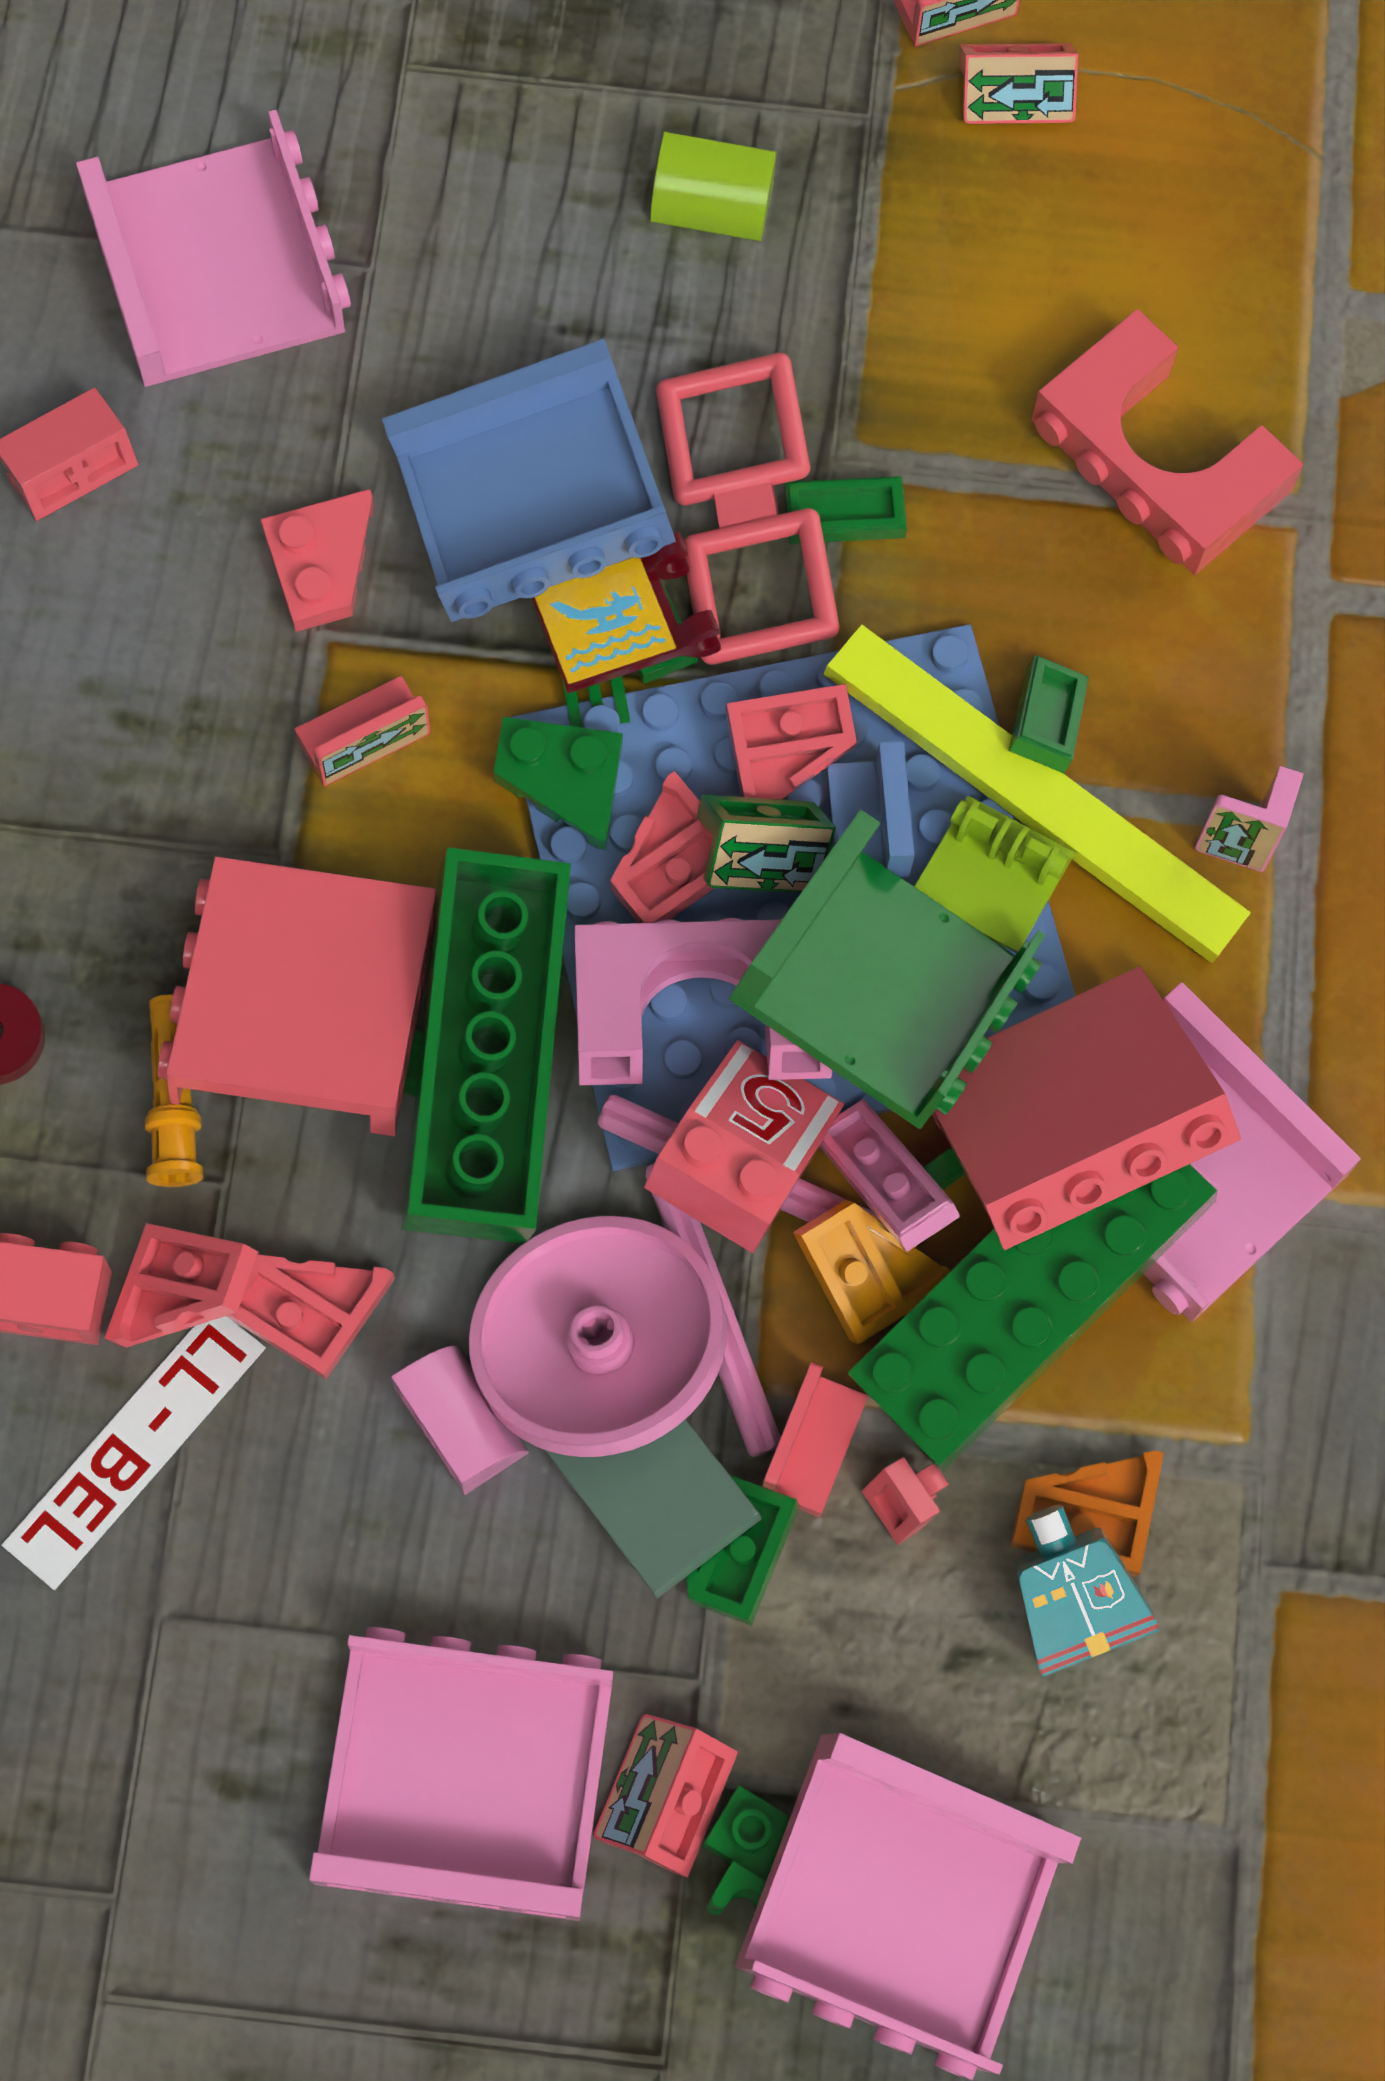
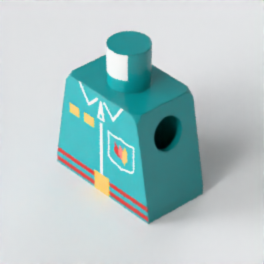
[1015,1505,1160,1677]

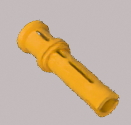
[145,995,203,1187]

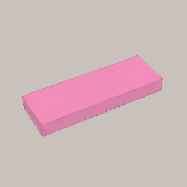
[819,1099,960,1252]

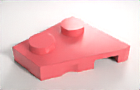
[261,489,374,632]
[725,684,857,800]
[610,771,715,923]
[104,1223,258,1348]
[226,1255,395,1380]

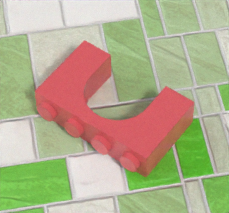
[1031,309,1304,576]

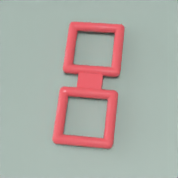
[656,352,840,665]

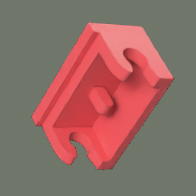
[0,387,139,522]

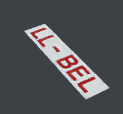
[2,1316,266,1591]

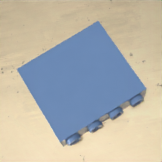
[382,339,676,622]

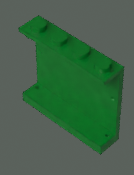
[728,809,1046,1129]

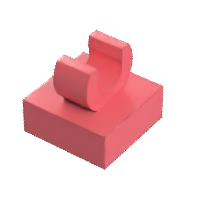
[862,1457,949,1545]

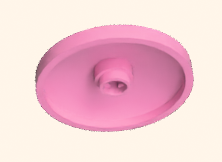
[469,1216,727,1457]

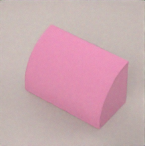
[391,1346,529,1495]

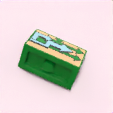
[697,794,836,893]

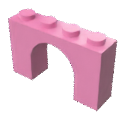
[575,918,832,1085]

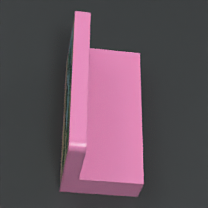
[1195,766,1304,872]

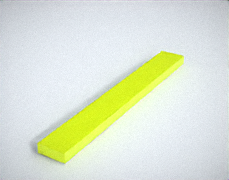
[823,624,1251,963]

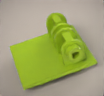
[914,796,1075,953]

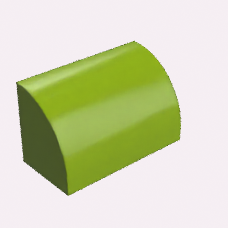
[650,132,777,242]

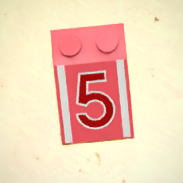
[644,1040,845,1253]

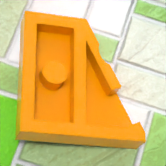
[793,1200,951,1345]

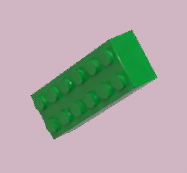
[401,847,571,1244]
[848,1164,1217,1472]

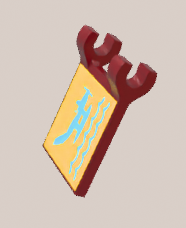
[531,532,721,694]

